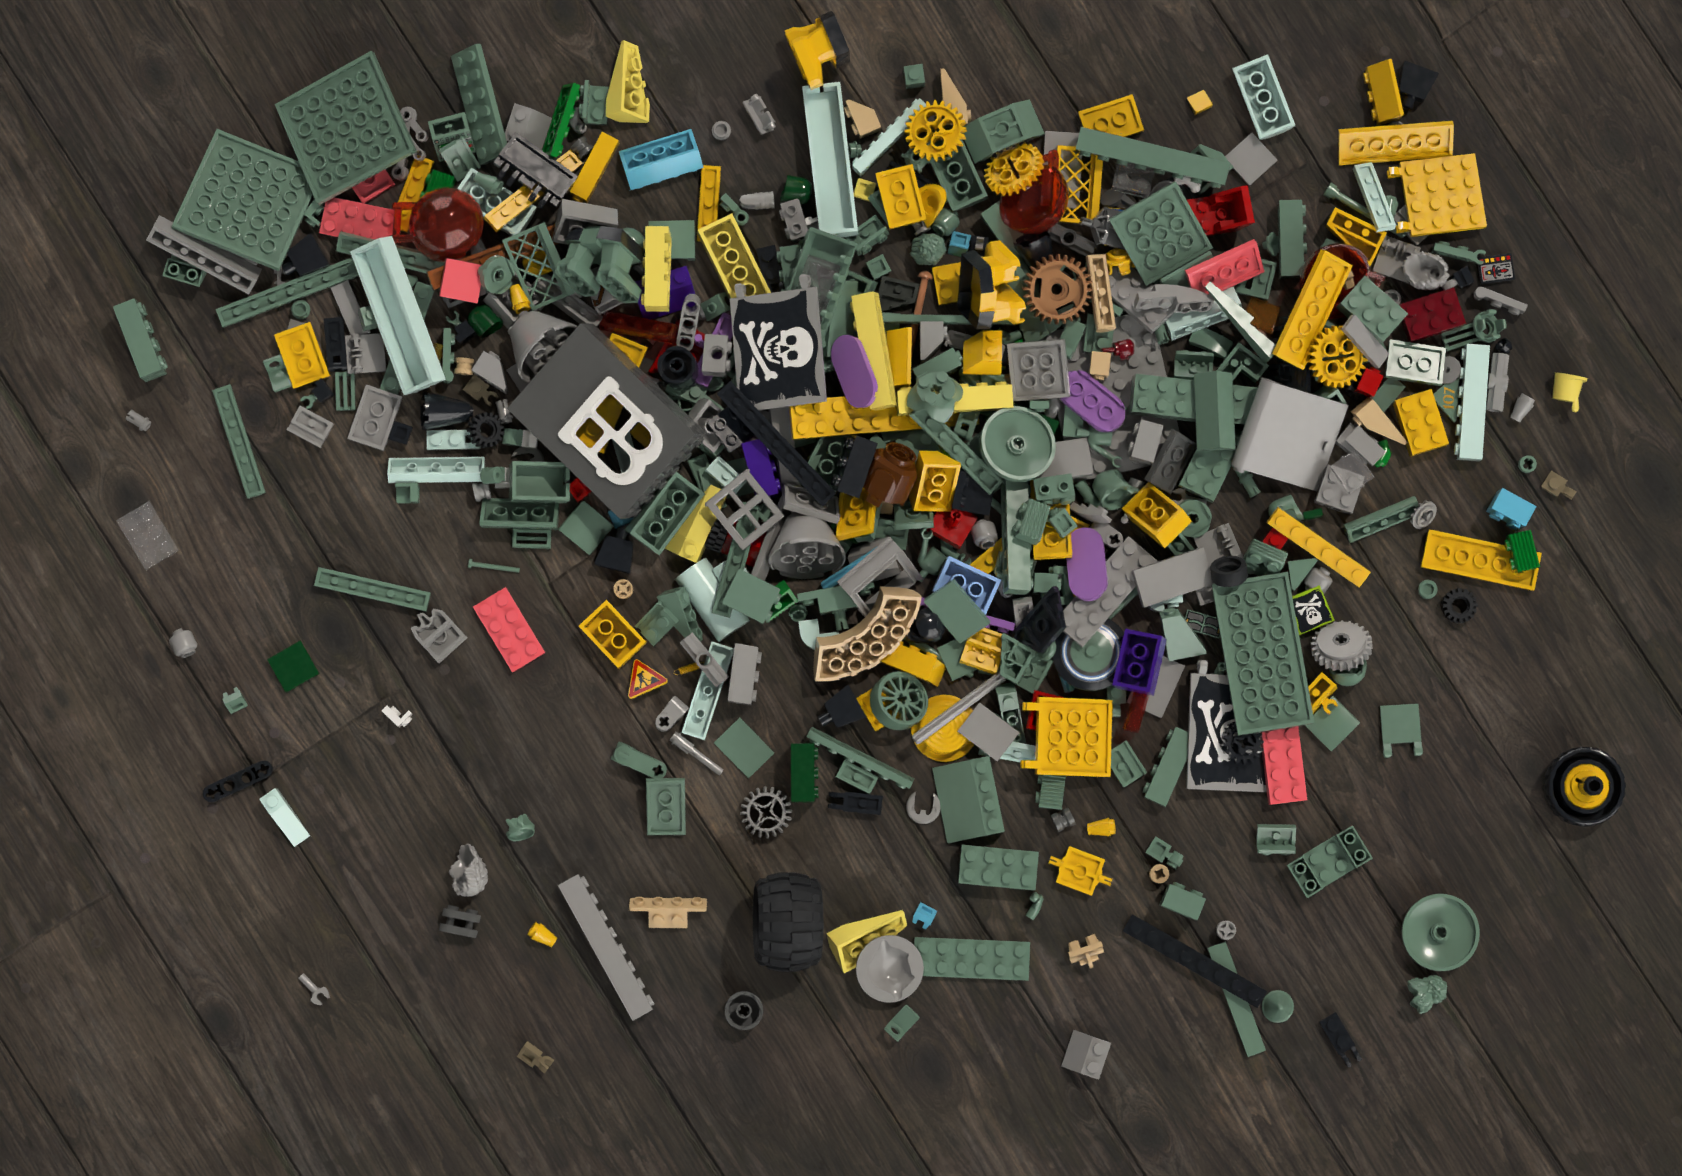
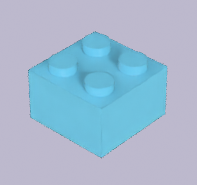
[1486,488,1536,531]

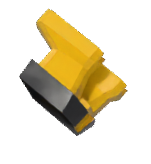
[785,11,850,90]
[957,240,1026,329]

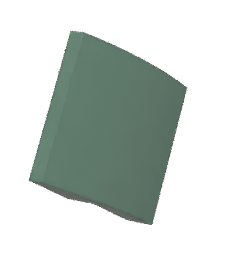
[558,500,614,555]
[1305,696,1360,751]

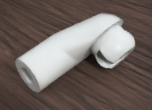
[1174,177,1201,193]

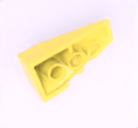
[606,40,650,123]
[665,485,727,563]
[826,910,907,973]

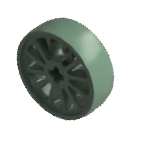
[870,671,928,730]

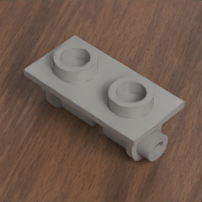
[742,94,776,135]

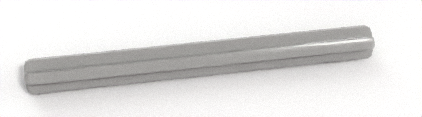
[912,671,1006,744]

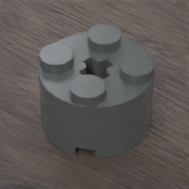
[725,991,764,1030]

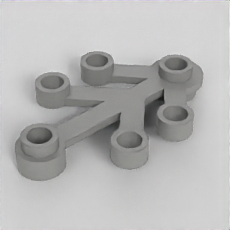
[392,107,429,181]

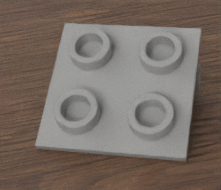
[1373,236,1421,284]
[345,333,386,374]
[1194,523,1244,567]

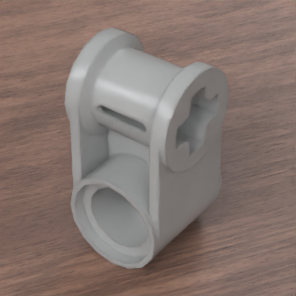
[1090,522,1123,550]
[655,696,689,732]

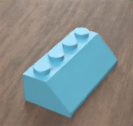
[619,129,704,190]

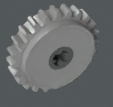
[1311,620,1373,672]

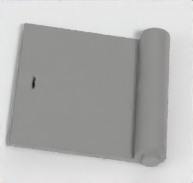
[1231,378,1349,491]

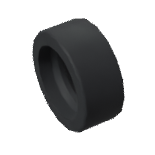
[1210,556,1248,587]

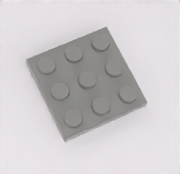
[1007,339,1070,401]

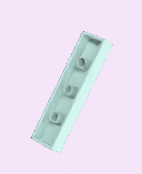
[852,98,926,177]
[387,457,485,483]
[682,642,734,740]

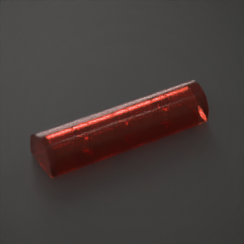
[599,311,678,344]
[1123,692,1150,734]

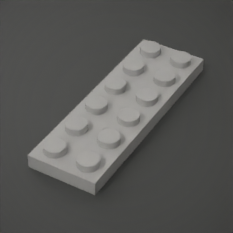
[1063,536,1158,648]

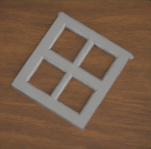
[705,469,785,550]

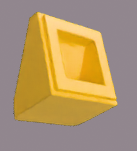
[1187,90,1213,115]

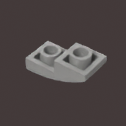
[1070,502,1112,523]

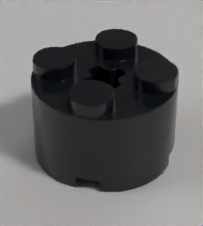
[657,346,699,389]

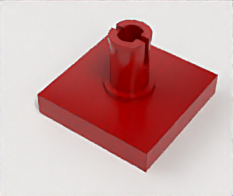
[926,507,978,549]

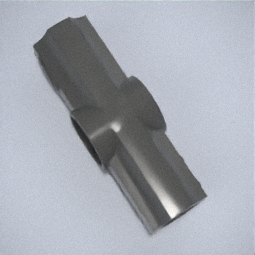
[1040,219,1098,258]

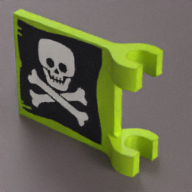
[1292,585,1335,635]

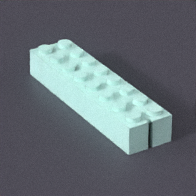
[802,82,858,237]
[350,236,446,395]

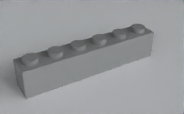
[146,215,262,294]

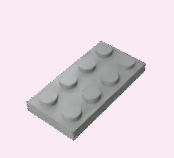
[1109,266,1174,334]

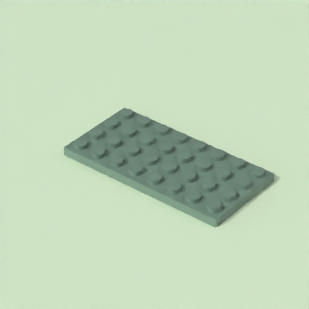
[1211,572,1314,736]

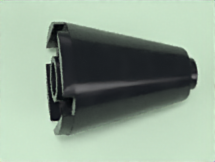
[1013,229,1053,283]
[420,391,473,430]

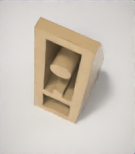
[940,69,971,128]
[1351,397,1408,445]

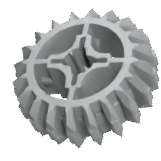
[740,786,792,838]

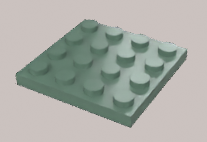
[1109,181,1213,286]

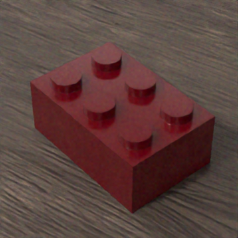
[1399,287,1466,343]

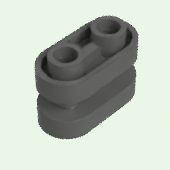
[439,905,481,938]

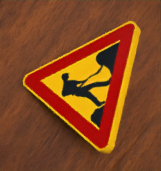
[628,659,668,699]

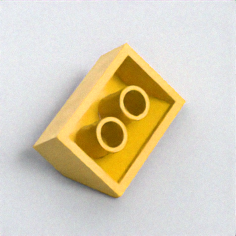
[1363,59,1404,125]
[885,327,912,392]
[909,451,961,512]

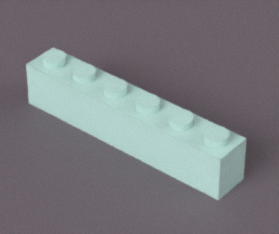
[1454,344,1490,461]

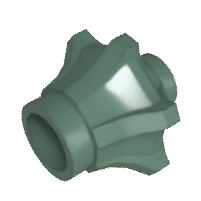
[901,148,930,173]

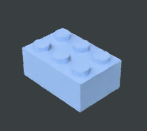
[932,556,1001,615]

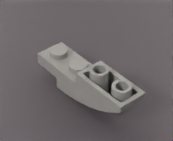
[1134,284,1214,314]

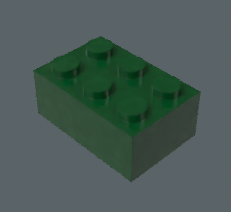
[791,743,819,803]

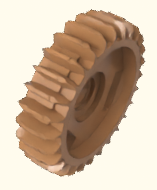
[1022,254,1093,325]

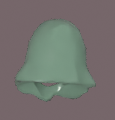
[1092,469,1139,510]

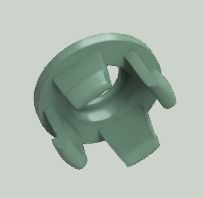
[1473,309,1506,343]

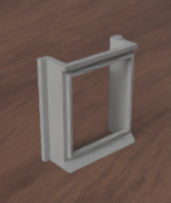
[837,536,924,617]

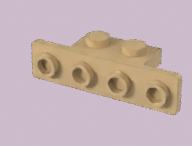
[629,897,707,928]

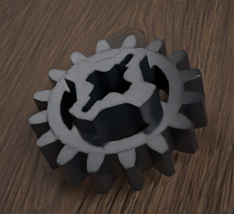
[1221,724,1264,765]

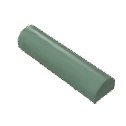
[1343,496,1418,543]

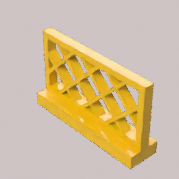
[1052,145,1103,224]

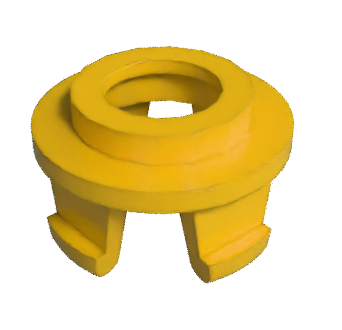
[1106,248,1135,276]

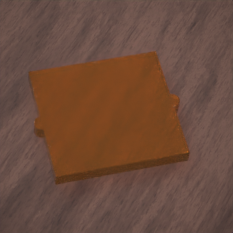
[1246,297,1280,334]

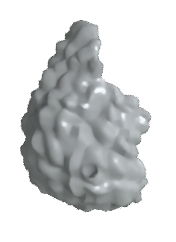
[1402,251,1450,291]
[449,844,488,897]

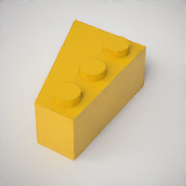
[1325,207,1387,268]
[880,641,946,687]

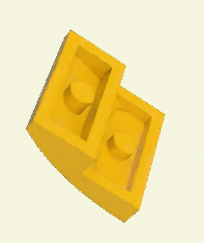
[959,628,1002,675]

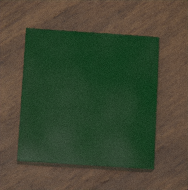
[267,640,320,693]

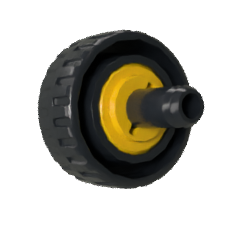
[1543,747,1626,827]

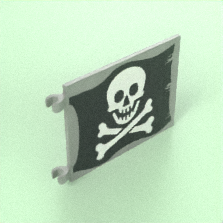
[730,274,827,410]
[1186,660,1267,792]

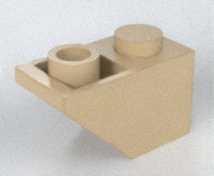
[843,100,881,139]

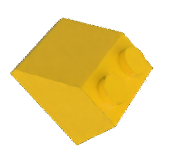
[963,330,1002,375]

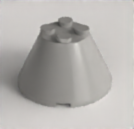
[508,310,578,384]
[769,511,846,579]

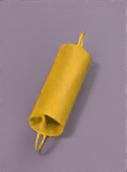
[675,662,703,675]

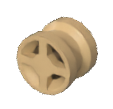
[454,357,474,375]
[614,579,633,599]
[1149,864,1169,884]

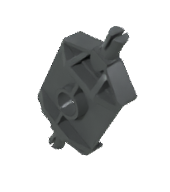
[1079,207,1125,250]

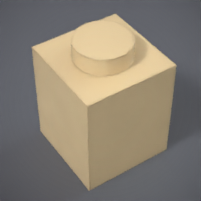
[1089,351,1111,381]

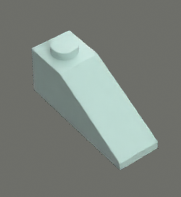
[259,788,310,847]

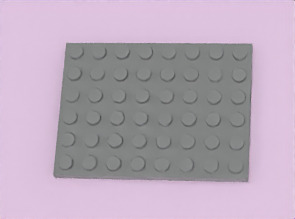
[1041,314,1180,483]

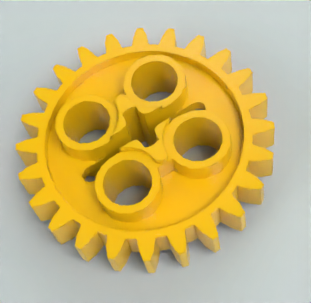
[904,100,967,162]
[984,142,1044,196]
[1307,325,1368,388]

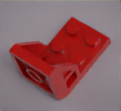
[1187,185,1255,236]

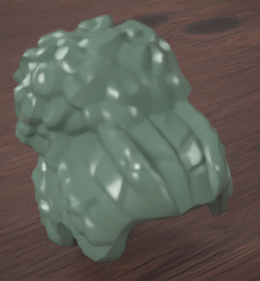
[910,234,947,266]
[1407,975,1447,1014]

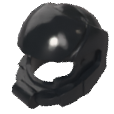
[905,608,946,644]

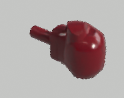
[1102,339,1135,360]

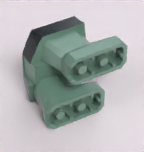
[555,226,644,304]

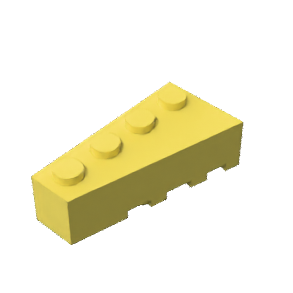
[641,226,672,312]

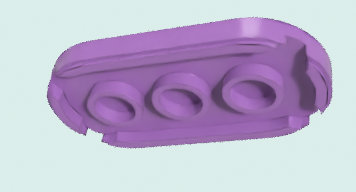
[831,335,878,408]
[1060,370,1125,432]
[1066,527,1108,601]

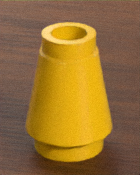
[509,284,531,314]
[1087,817,1116,837]
[527,922,557,947]

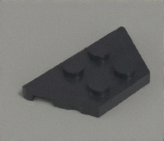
[1010,586,1066,653]

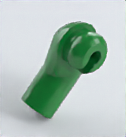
[1374,440,1391,467]

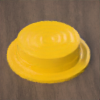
[911,695,974,762]

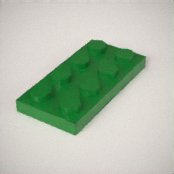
[542,83,580,158]

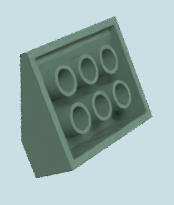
[932,756,1005,844]

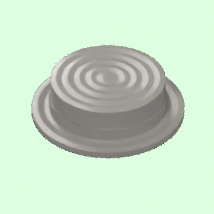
[856,935,924,1002]

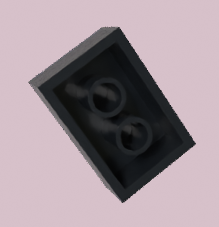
[830,435,878,498]

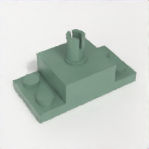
[797,580,874,631]

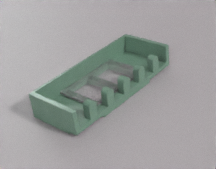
[786,227,858,344]

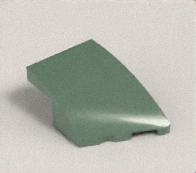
[1000,633,1053,694]

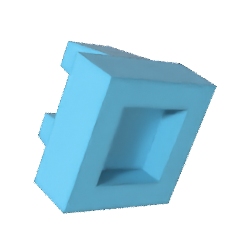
[912,902,937,929]

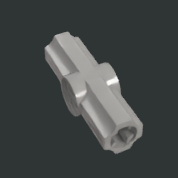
[1486,353,1509,412]
[680,632,729,687]

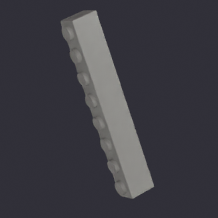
[558,874,654,1021]

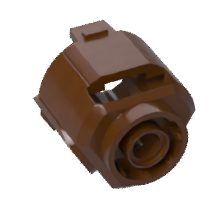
[863,442,917,508]

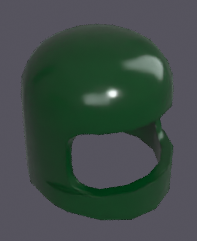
[780,175,812,205]
[467,304,504,339]

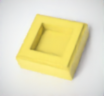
[853,178,876,202]

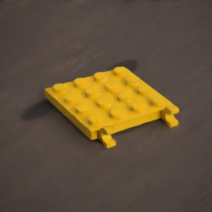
[1387,153,1487,237]
[1020,697,1113,777]

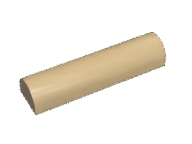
[1086,254,1116,333]

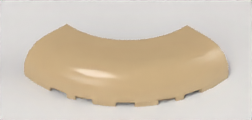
[813,586,922,681]

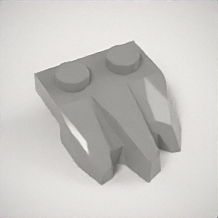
[411,608,467,663]

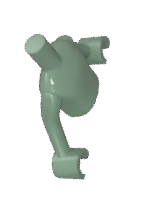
[1076,407,1128,468]
[917,528,971,582]

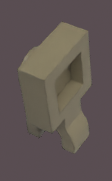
[1541,470,1576,500]
[517,1041,554,1074]

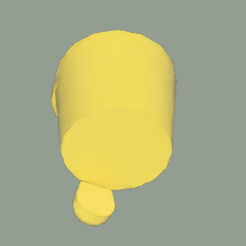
[1552,372,1588,412]

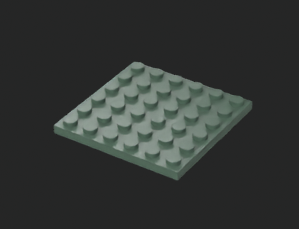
[275,51,417,205]
[172,129,313,271]

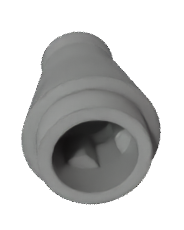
[1511,393,1535,422]

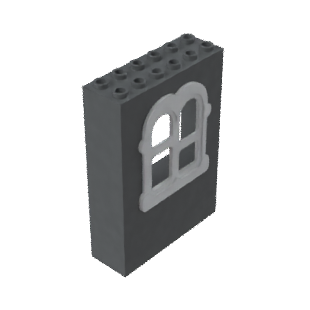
[507,323,707,519]

